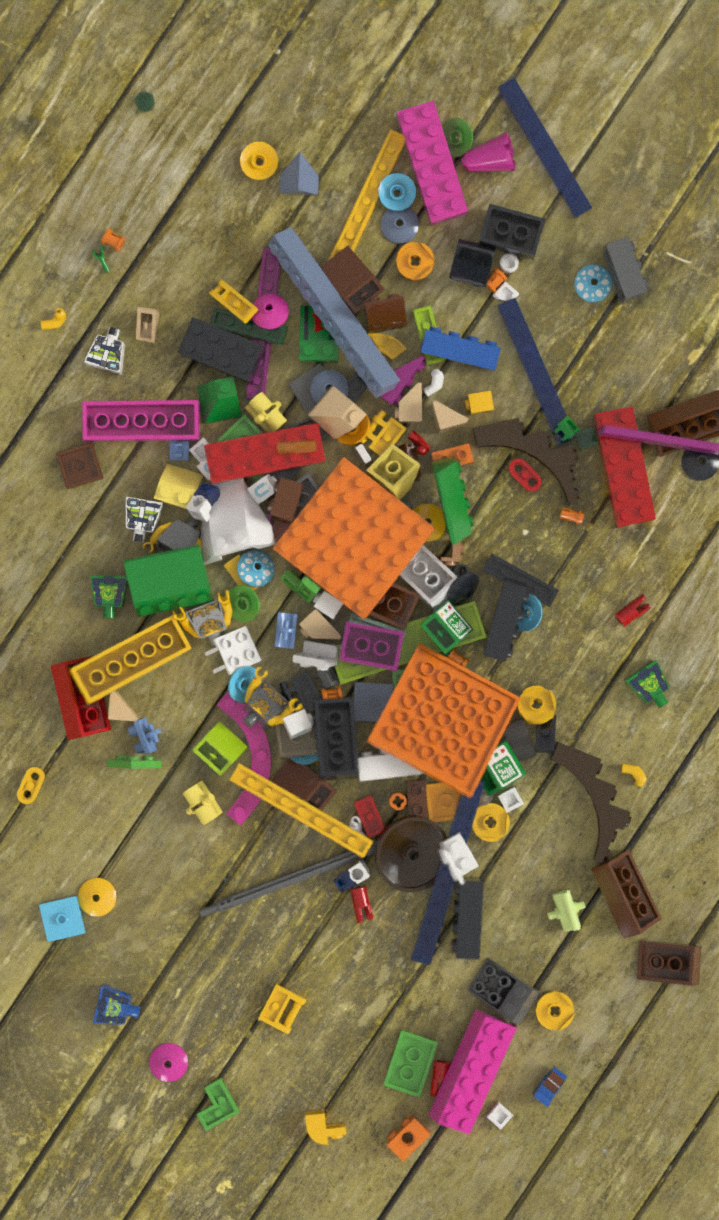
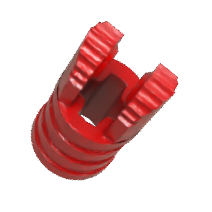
[614,594,651,628]
[349,885,373,923]
[430,1060,451,1096]

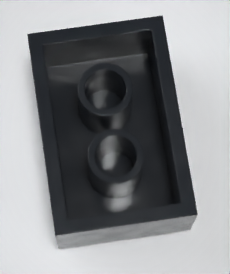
[479,204,545,260]

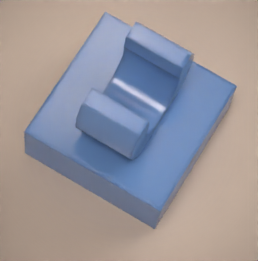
[169,441,189,461]

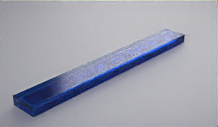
[498,78,592,219]
[497,298,576,446]

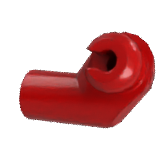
[407,430,430,456]

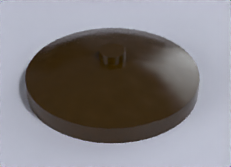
[374,815,448,892]

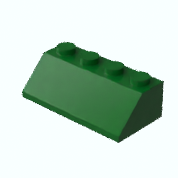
[431,456,474,545]

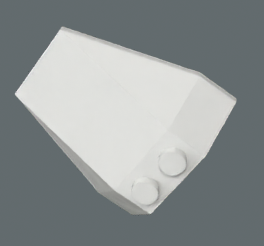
[200,479,276,565]

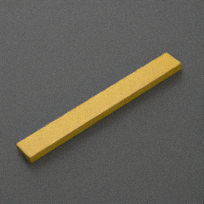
[328,129,405,261]
[229,763,373,858]

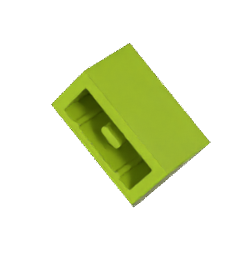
[192,721,248,776]

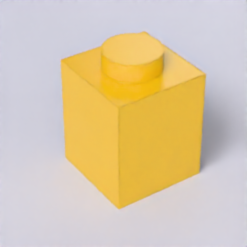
[465,391,494,415]

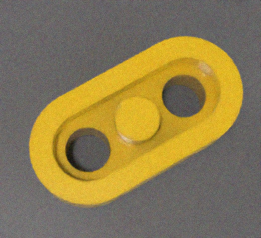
[17,767,45,804]

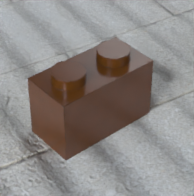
[268,477,304,522]

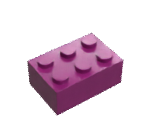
[339,622,404,671]

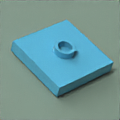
[39,895,86,942]

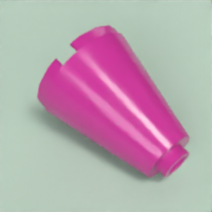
[462,133,516,171]

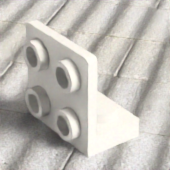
[438,832,479,884]

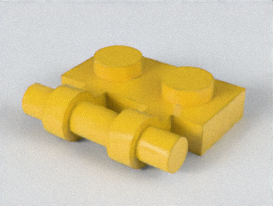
[360,410,407,456]

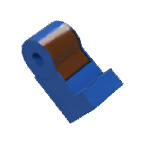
[532,1067,567,1107]

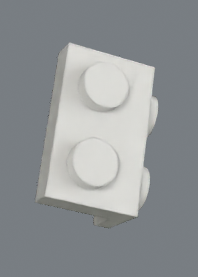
[293,640,339,671]

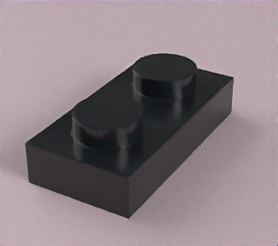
[535,715,556,753]

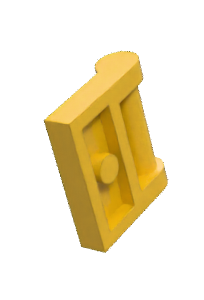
[258,984,307,1034]

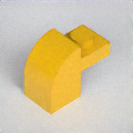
[305,1110,346,1145]

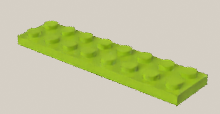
[335,601,487,684]

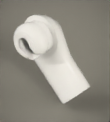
[423,369,444,397]
[349,816,368,838]

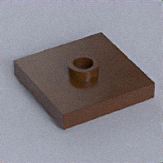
[56,442,104,490]

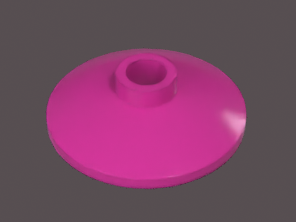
[252,294,289,330]
[149,1043,188,1082]

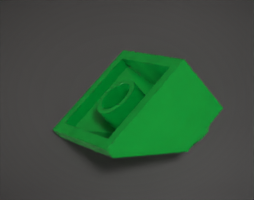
[197,377,242,424]

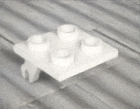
[205,626,262,675]

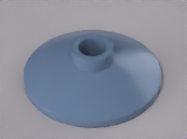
[381,208,419,244]
[310,370,349,403]

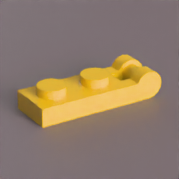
[208,279,258,324]

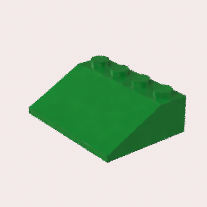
[123,544,213,617]

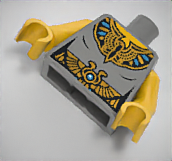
[173,590,233,647]

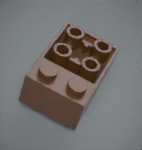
[320,246,385,314]
[365,293,407,333]
[271,758,337,811]

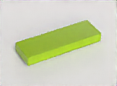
[412,305,445,366]

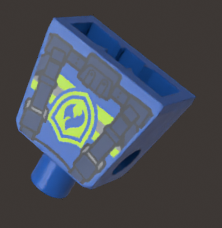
[93,984,141,1025]

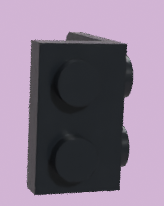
[449,239,496,287]

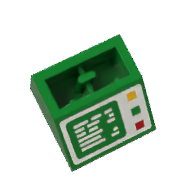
[419,600,473,654]
[479,741,527,796]

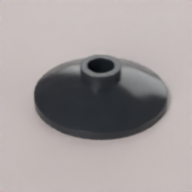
[681,450,719,481]
[447,572,479,605]

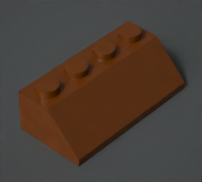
[647,390,719,457]
[591,849,662,939]

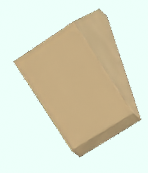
[136,307,159,343]
[108,691,140,721]

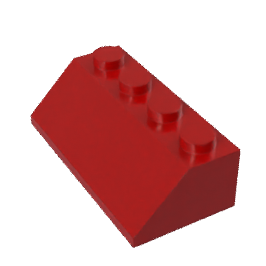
[50,656,111,740]

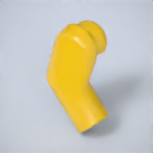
[41,308,66,330]
[621,764,646,786]

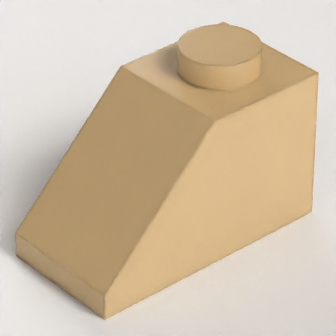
[395,383,422,423]
[299,609,342,639]

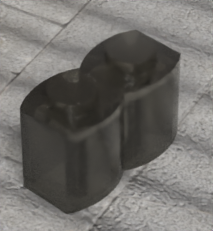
[501,719,536,761]

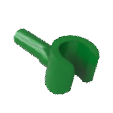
[93,245,110,273]

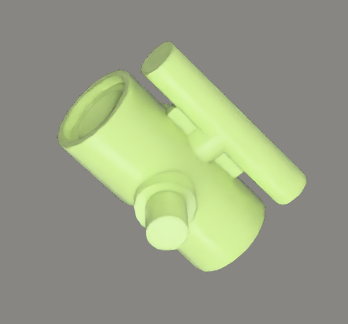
[547,889,586,932]

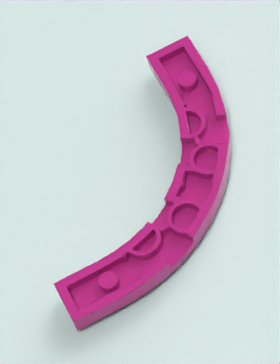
[217,691,271,826]

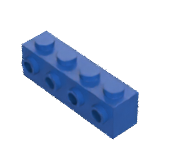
[419,326,501,371]

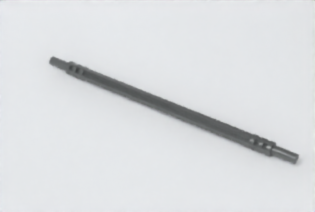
[199,840,377,917]

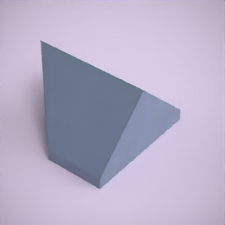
[280,152,319,195]

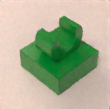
[554,416,581,441]

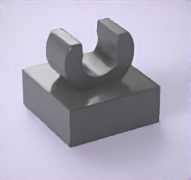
[315,666,340,689]

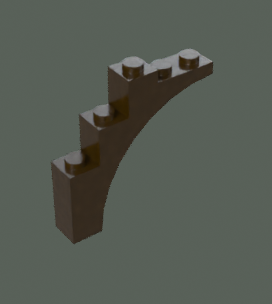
[473,418,579,506]
[550,742,632,863]

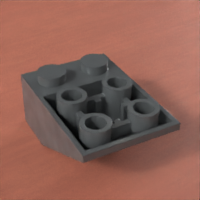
[468,958,540,1025]

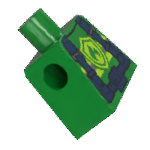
[91,575,128,618]
[624,660,669,708]

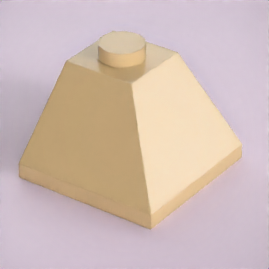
[308,386,366,439]

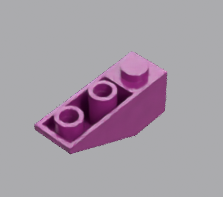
[379,356,426,406]

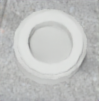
[499,253,519,273]

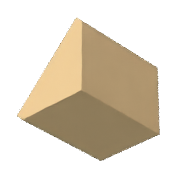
[432,400,468,434]

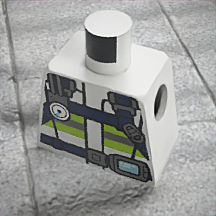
[84,327,125,375]
[126,497,164,543]

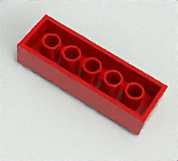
[593,406,656,528]
[204,423,326,485]

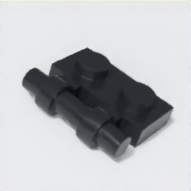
[279,671,322,713]

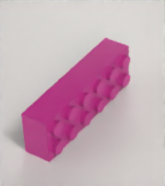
[396,100,468,226]
[82,400,200,442]
[428,1009,517,1134]

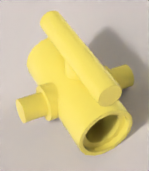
[245,392,287,433]
[182,780,223,825]

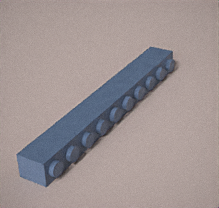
[268,227,400,398]

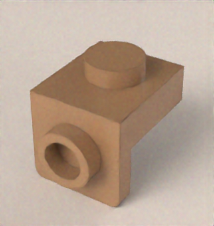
[440,541,464,566]

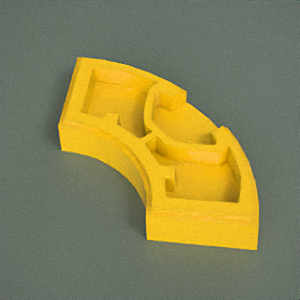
[368,333,407,361]

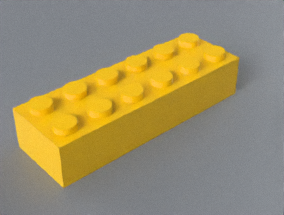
[69,615,192,705]

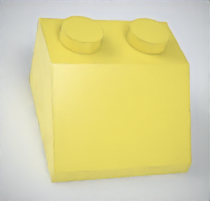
[366,444,420,500]
[154,464,204,510]

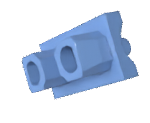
[275,612,297,649]
[128,718,161,755]

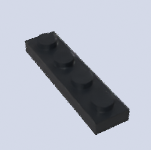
[482,554,559,607]

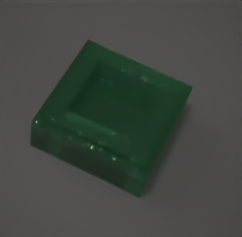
[575,426,599,451]

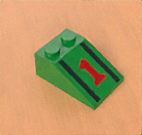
[299,305,338,363]

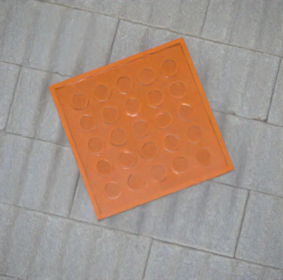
[273,457,436,620]
[367,643,521,798]

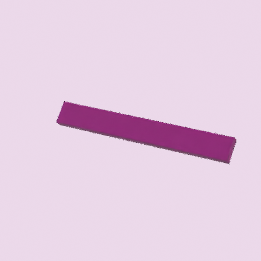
[245,248,281,400]
[597,425,719,455]

